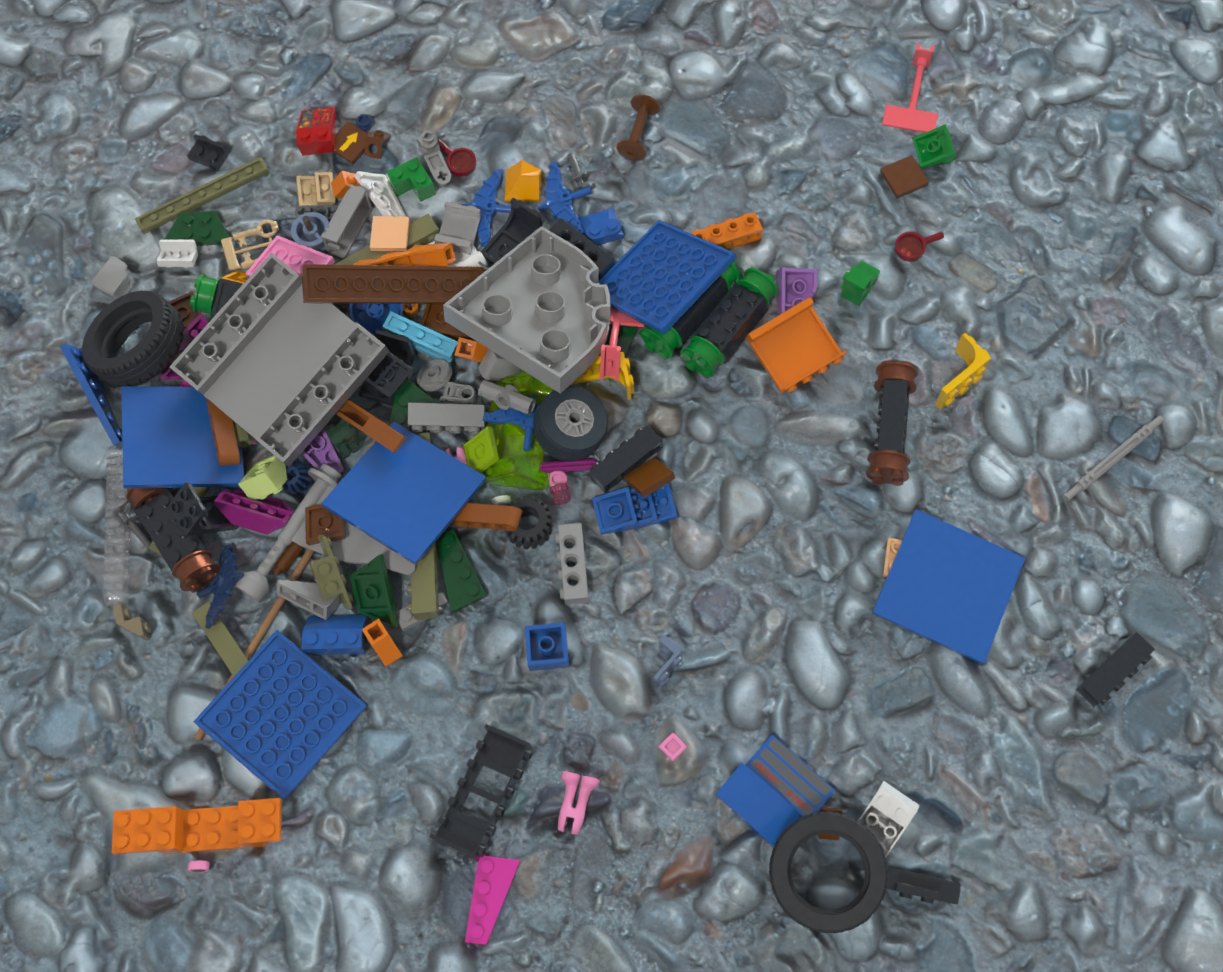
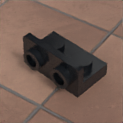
[187,134,228,171]

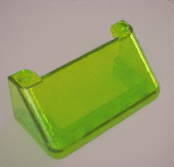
[481,370,554,491]

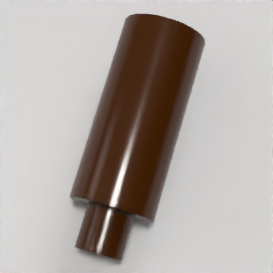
[272,542,304,576]

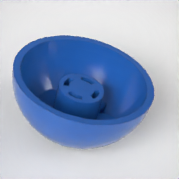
[349,304,403,337]

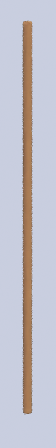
[194,421,389,741]

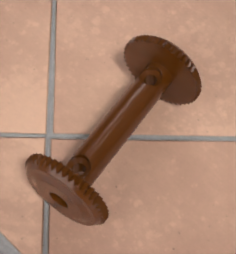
[616,94,660,161]

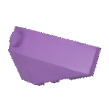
[776,267,817,316]
[301,427,344,474]

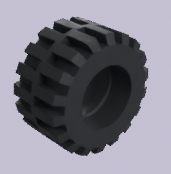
[505,496,553,549]

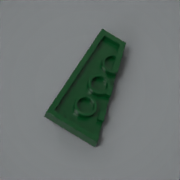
[437,529,487,614]

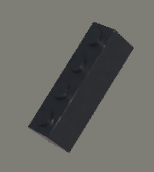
[590,425,663,494]
[1076,632,1155,707]

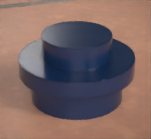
[356,114,373,131]

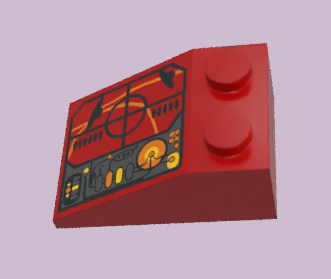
[296,107,336,156]

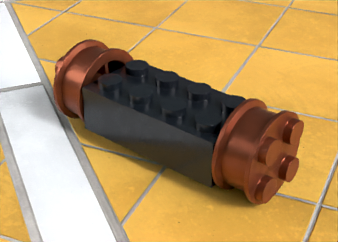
[866,361,918,486]
[126,488,220,593]

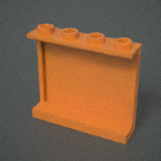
[745,297,847,394]

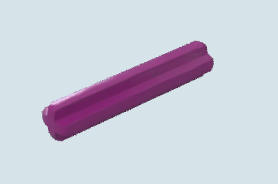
[540,459,596,473]

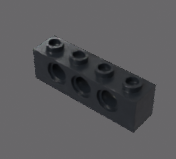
[549,218,615,280]

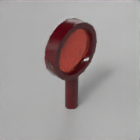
[438,140,477,177]
[894,231,944,262]

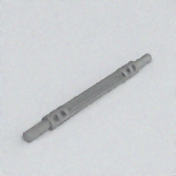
[1063,415,1164,501]

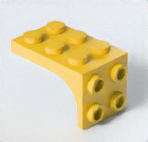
[935,333,991,410]
[570,352,634,400]

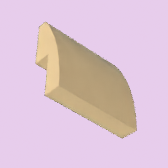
[296,172,335,206]

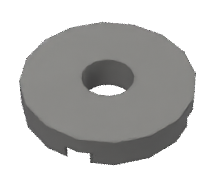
[417,359,452,391]

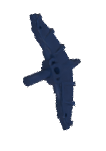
[197,545,244,629]

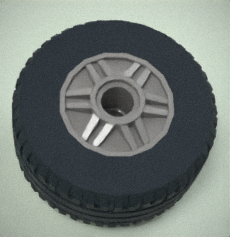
[533,386,608,462]

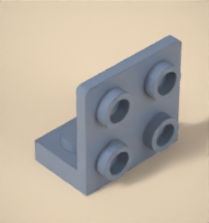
[653,635,683,689]

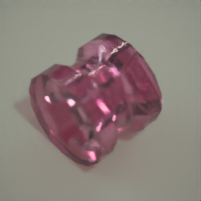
[549,483,571,505]

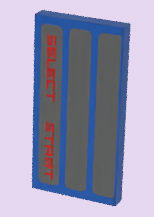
[745,735,835,817]

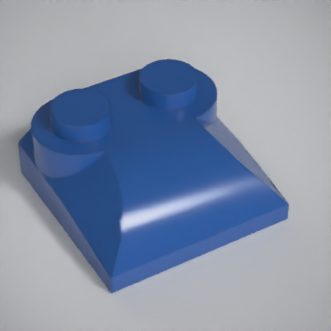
[579,207,624,246]

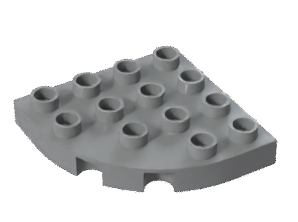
[443,226,611,393]

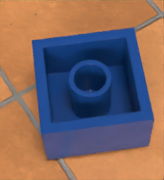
[525,623,569,671]

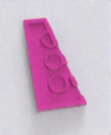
[465,856,521,945]

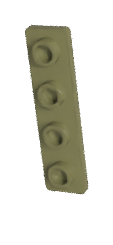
[309,535,353,610]

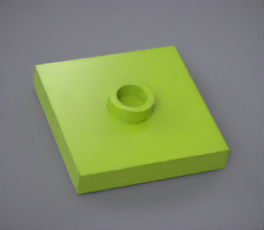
[463,426,499,473]

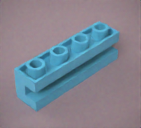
[382,311,458,364]

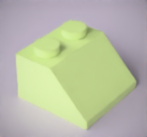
[238,455,287,500]

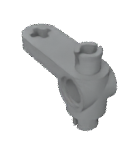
[417,131,451,187]

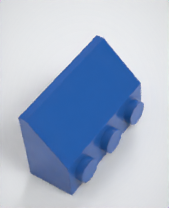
[302,615,368,655]

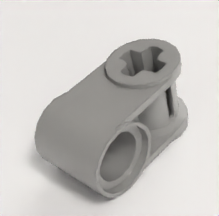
[440,382,478,405]

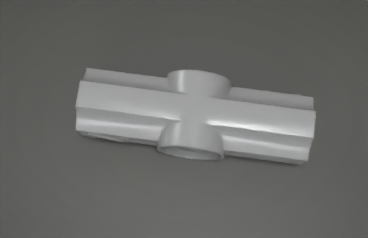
[478,380,536,415]

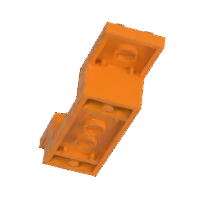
[112,798,282,855]

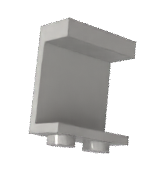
[434,202,481,255]

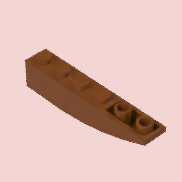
[335,399,406,453]

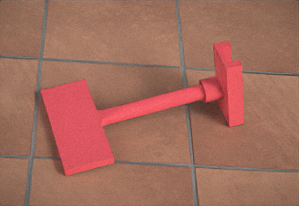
[882,43,938,133]
[600,307,644,381]

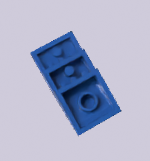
[592,483,678,535]
[715,763,802,847]

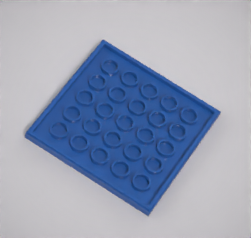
[598,220,737,334]
[121,386,244,488]
[321,422,486,565]
[871,509,1025,665]
[193,630,368,801]

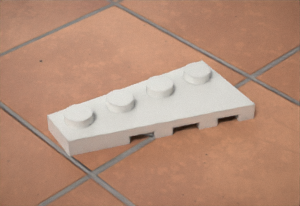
[355,171,410,224]

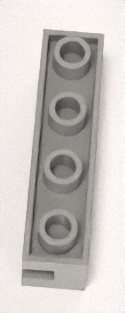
[407,403,484,434]

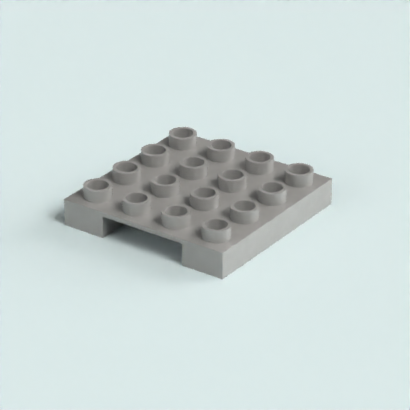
[170,253,390,467]

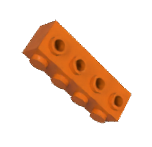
[690,212,763,250]

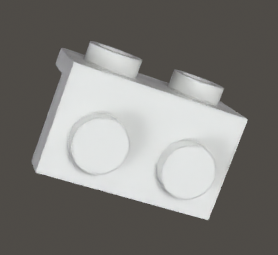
[157,240,198,268]

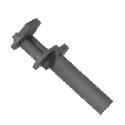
[568,153,596,192]
[111,501,152,547]

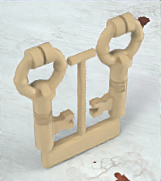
[221,219,279,271]

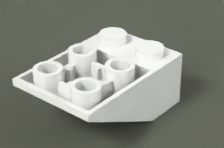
[858,781,920,858]

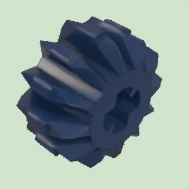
[283,461,312,495]

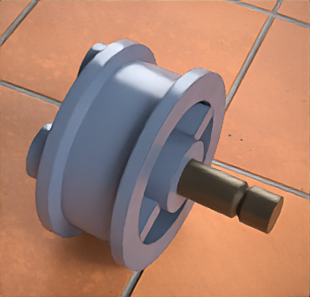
[291,212,329,253]

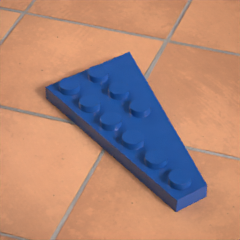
[60,343,122,446]

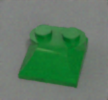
[912,124,957,169]

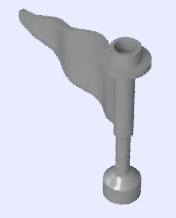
[234,464,416,603]

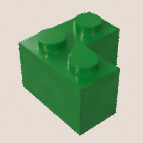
[386,157,436,202]
[840,261,880,307]

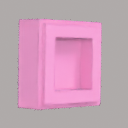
[659,733,687,762]

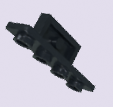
[886,867,961,905]

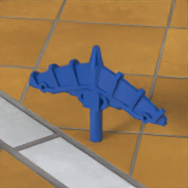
[537,161,592,234]
[461,169,511,247]
[483,394,539,451]

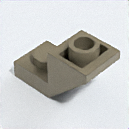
[113,603,151,641]

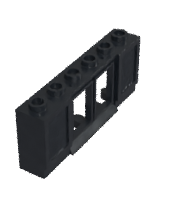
[429,724,533,862]

